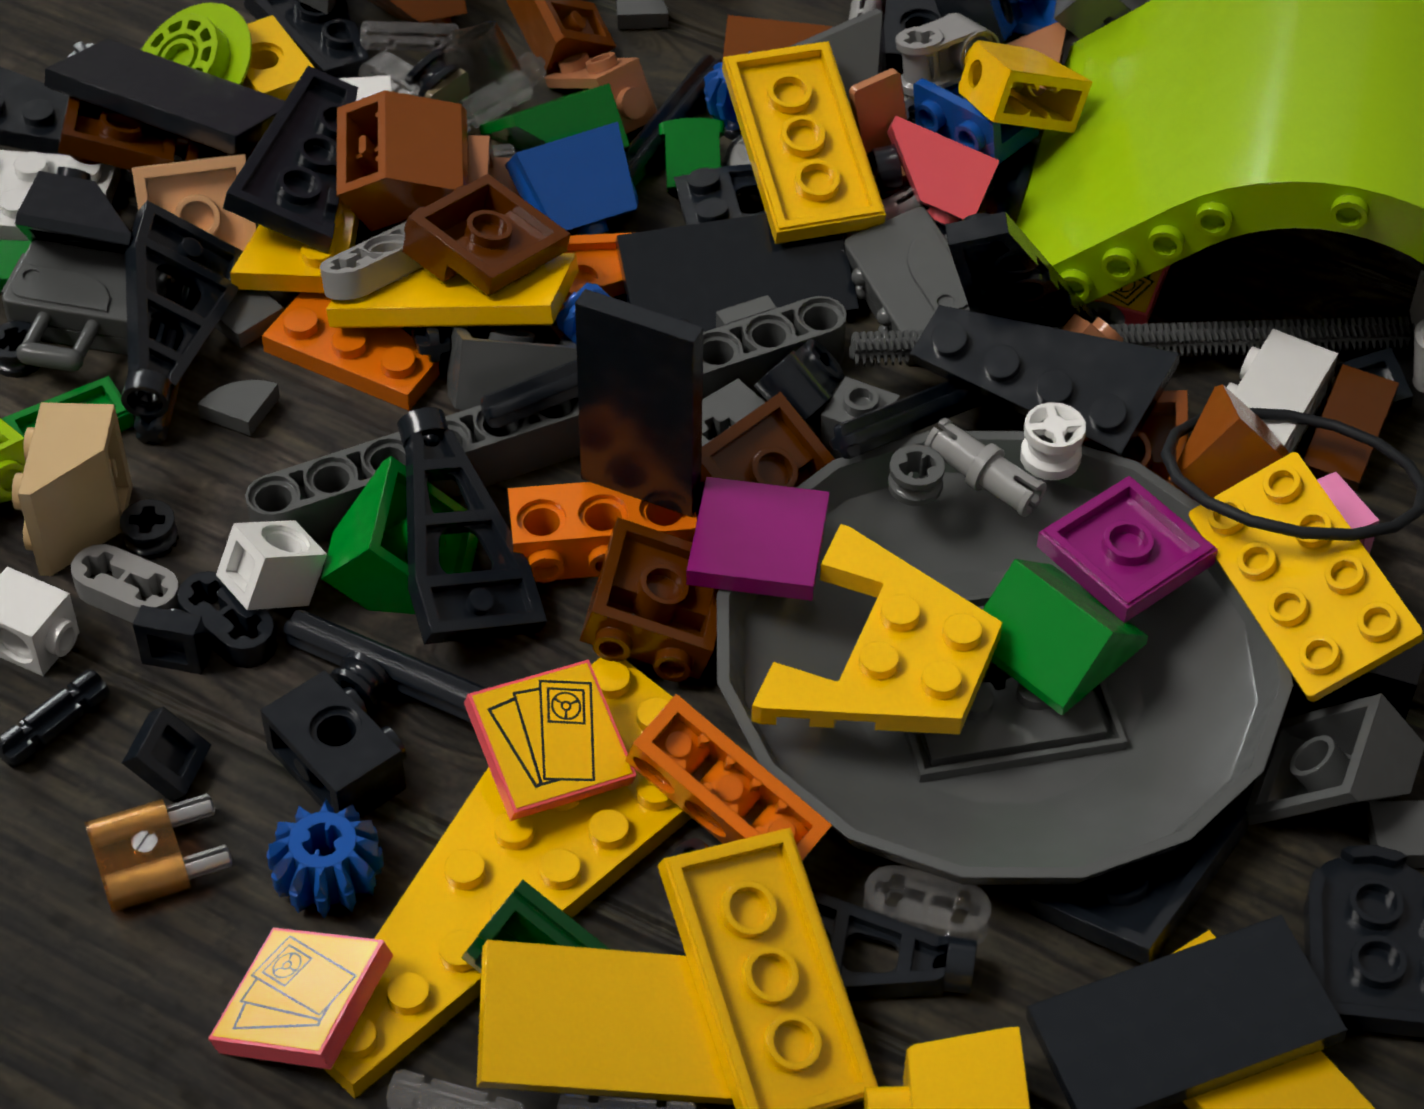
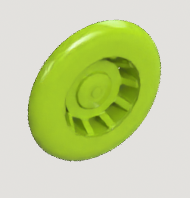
[141,3,252,85]

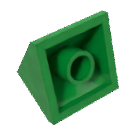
[982,559,1148,716]

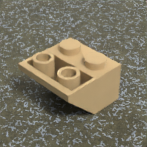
[12,402,133,576]

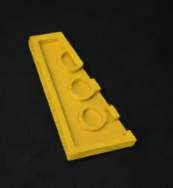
[230,199,360,293]

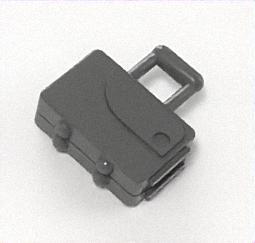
[844,207,992,366]
[1,240,169,372]

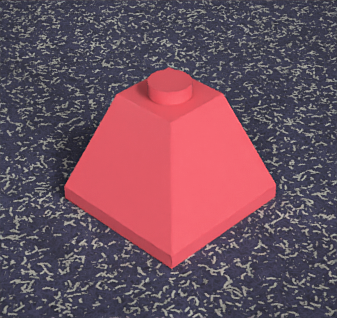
[887,116,1000,226]

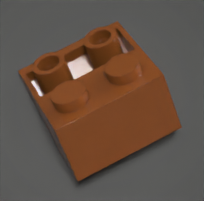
[336,90,469,232]

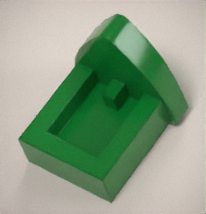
[659,118,725,192]

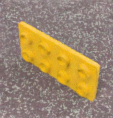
[1189,452,1424,702]

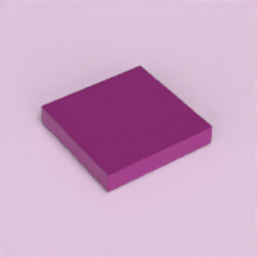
[1036,476,1218,623]
[686,477,830,601]

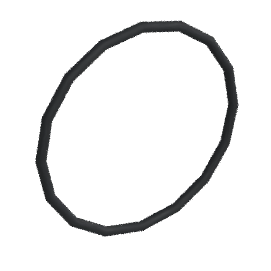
[1161,408,1424,541]

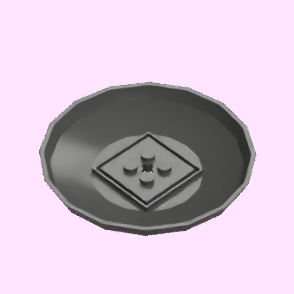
[717,431,1293,885]

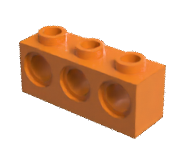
[508,482,697,583]
[625,694,832,861]

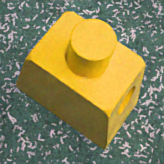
[958,40,1092,133]
[864,1027,1030,1109]

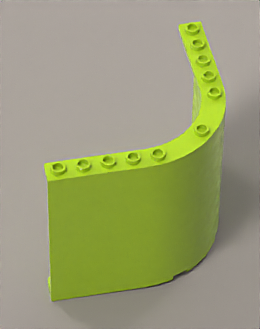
[1016,0,1424,304]

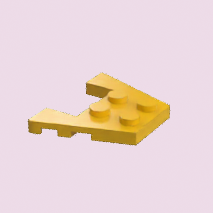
[751,524,1003,735]

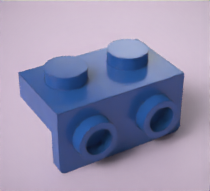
[913,78,1039,165]

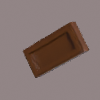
[1303,364,1399,491]

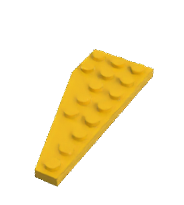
[324,657,692,1099]

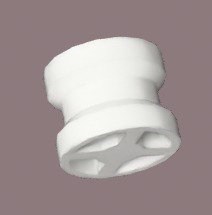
[1020,402,1086,480]

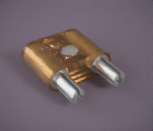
[84,794,232,913]

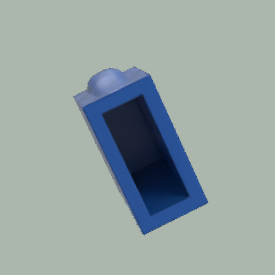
[505,122,639,235]

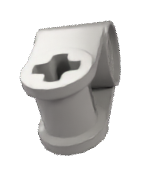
[896,13,1000,96]

